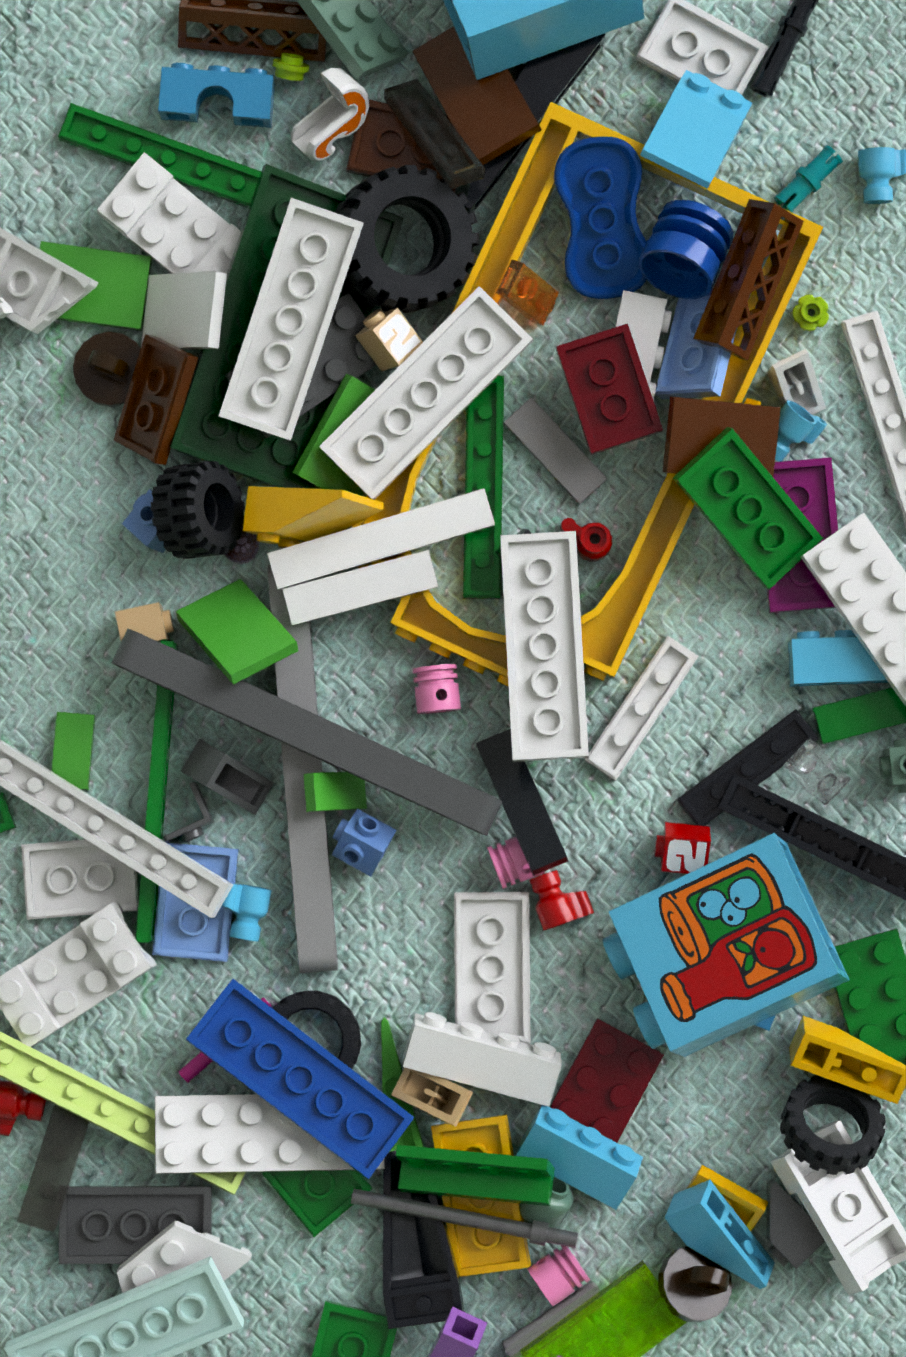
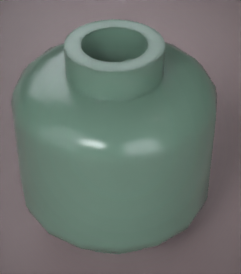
[519,1177,574,1228]

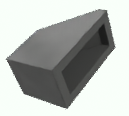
[181,739,274,815]
[766,1179,825,1269]

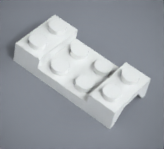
[97,152,241,274]
[0,901,157,1047]
[770,1120,906,1295]

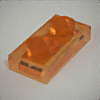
[496,259,559,326]

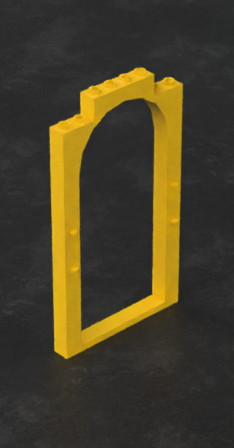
[351,102,823,687]

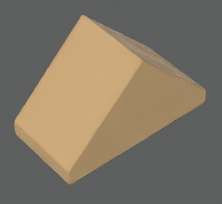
[391,1068,473,1127]

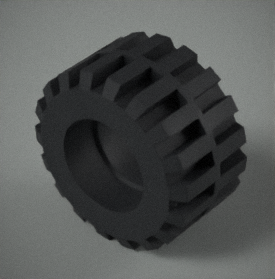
[151,461,245,559]

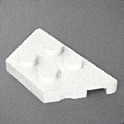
[0,227,99,334]
[117,1220,252,1293]

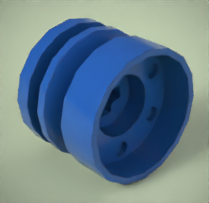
[639,200,734,299]

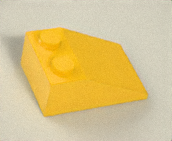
[243,486,384,548]

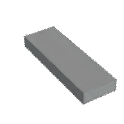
[504,397,607,505]

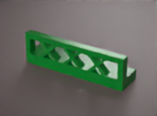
[396,1145,555,1206]

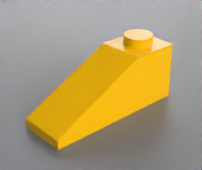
[789,1015,906,1104]

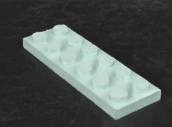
[4,1256,244,1357]

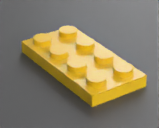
[431,1114,531,1277]

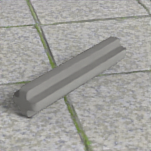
[502,1281,603,1357]

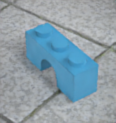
[158,63,275,128]

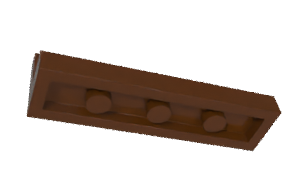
[178,0,327,62]
[693,199,804,361]

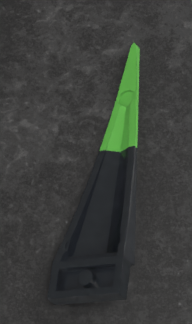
[381,1018,465,1329]

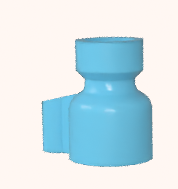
[858,147,906,204]
[775,400,827,462]
[221,883,272,942]

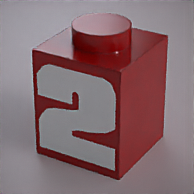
[654,822,711,874]

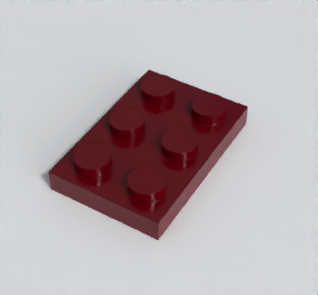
[556,323,663,455]
[550,1018,664,1143]

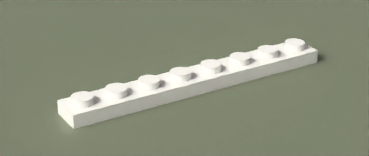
[0,739,233,918]

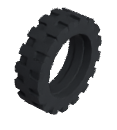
[272,990,361,1069]
[780,1075,886,1175]

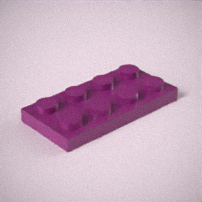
[767,457,838,613]

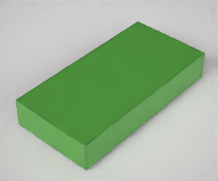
[52,712,96,790]
[304,772,367,812]

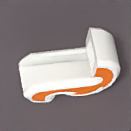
[291,68,370,162]

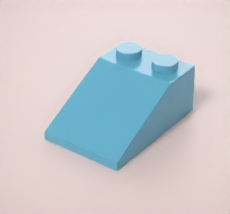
[640,70,752,189]

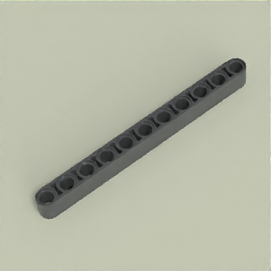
[111,628,503,836]

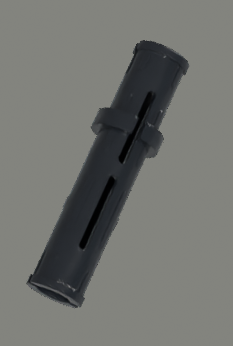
[750,0,819,98]

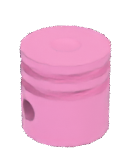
[412,664,461,714]
[487,837,545,889]
[527,1245,590,1307]

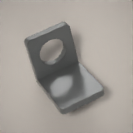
[163,781,214,843]

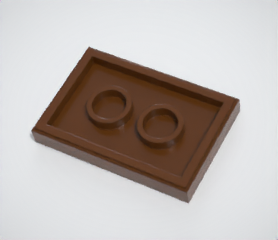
[346,100,465,193]
[114,334,198,465]
[662,396,781,477]

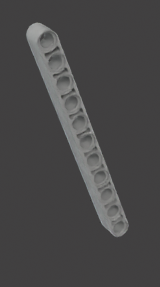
[268,565,338,973]

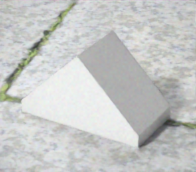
[767,349,826,415]

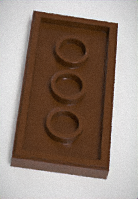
[412,26,542,169]

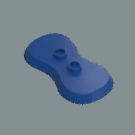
[554,137,646,299]

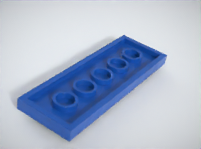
[186,979,415,1180]

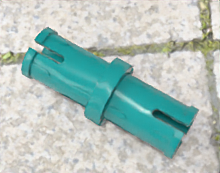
[774,145,843,212]

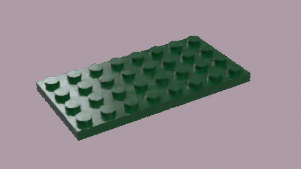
[169,164,404,489]

